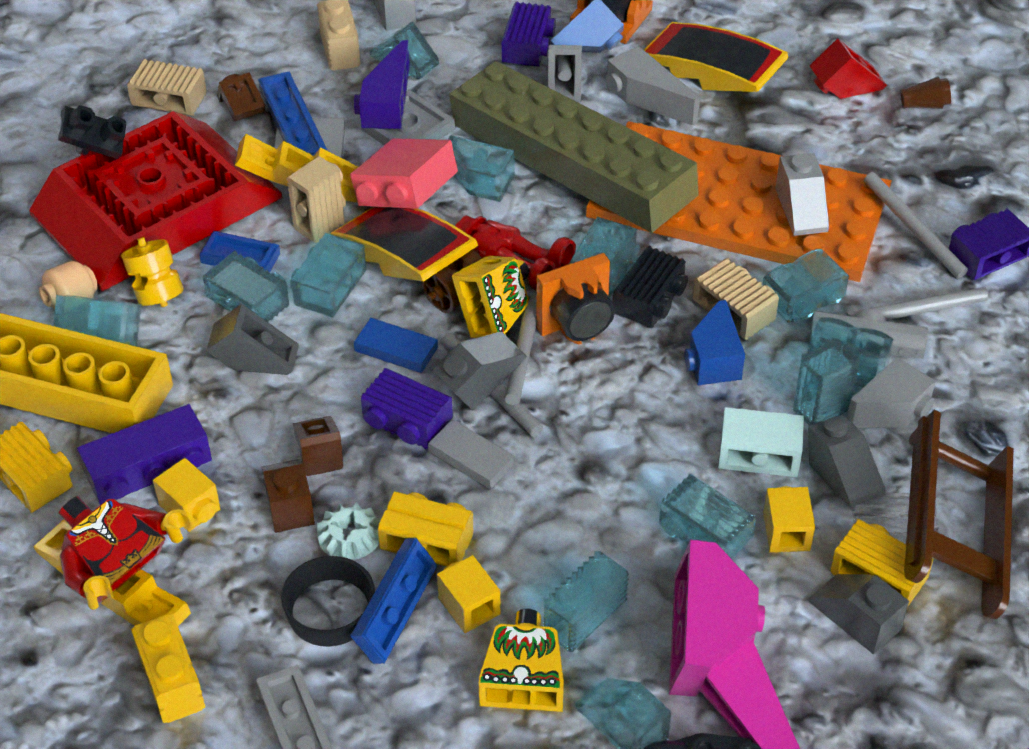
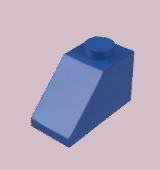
[684,300,745,386]

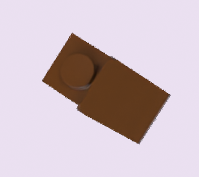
[292,416,344,476]

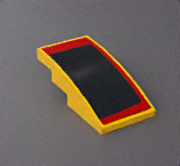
[644,22,789,92]
[330,207,478,282]

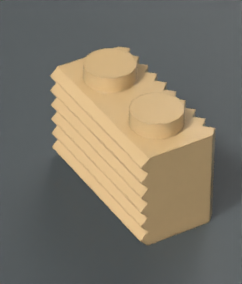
[317,0,361,71]
[127,58,207,116]
[286,156,346,243]
[693,258,779,340]

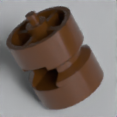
[421,250,482,313]

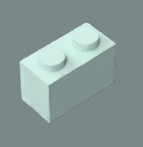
[718,407,804,477]

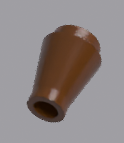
[900,76,951,109]

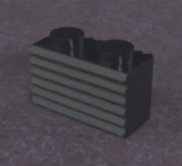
[613,246,688,328]

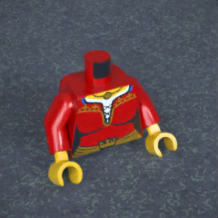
[59,496,193,610]

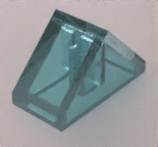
[370,21,439,80]

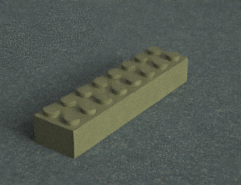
[449,61,699,233]

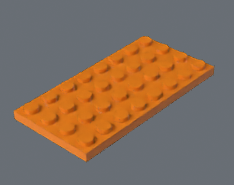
[586,121,892,282]

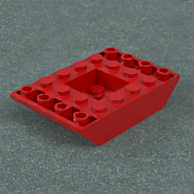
[29,111,283,292]

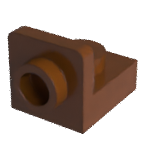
[217,72,266,122]

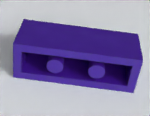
[77,404,212,505]

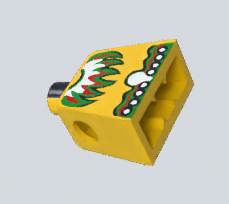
[452,256,530,338]
[478,609,564,712]

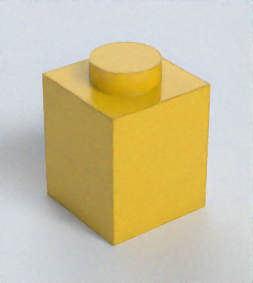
[153,458,220,532]
[763,486,815,553]
[437,555,501,633]

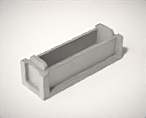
[256,665,332,749]

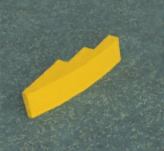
[235,134,358,202]
[33,520,191,626]

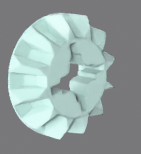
[317,502,381,560]

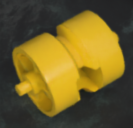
[121,237,184,307]

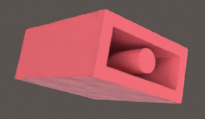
[350,138,458,209]

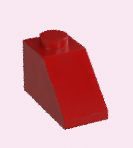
[809,38,887,99]

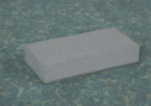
[428,420,515,489]

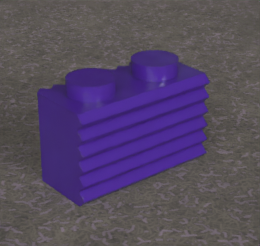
[501,1,556,67]
[949,208,1029,281]
[361,368,453,449]

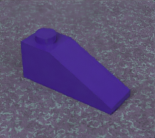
[354,40,410,129]

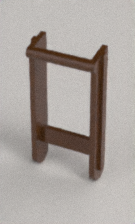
[904,409,1014,619]

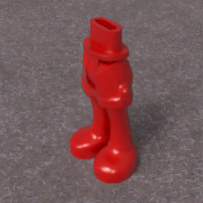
[455,215,576,291]

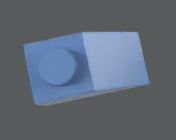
[551,0,624,53]

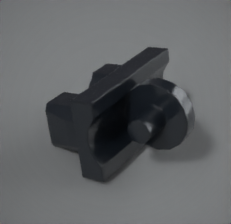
[58,105,126,159]

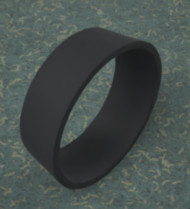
[281,556,375,647]

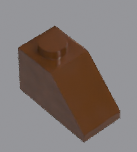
[261,459,315,533]

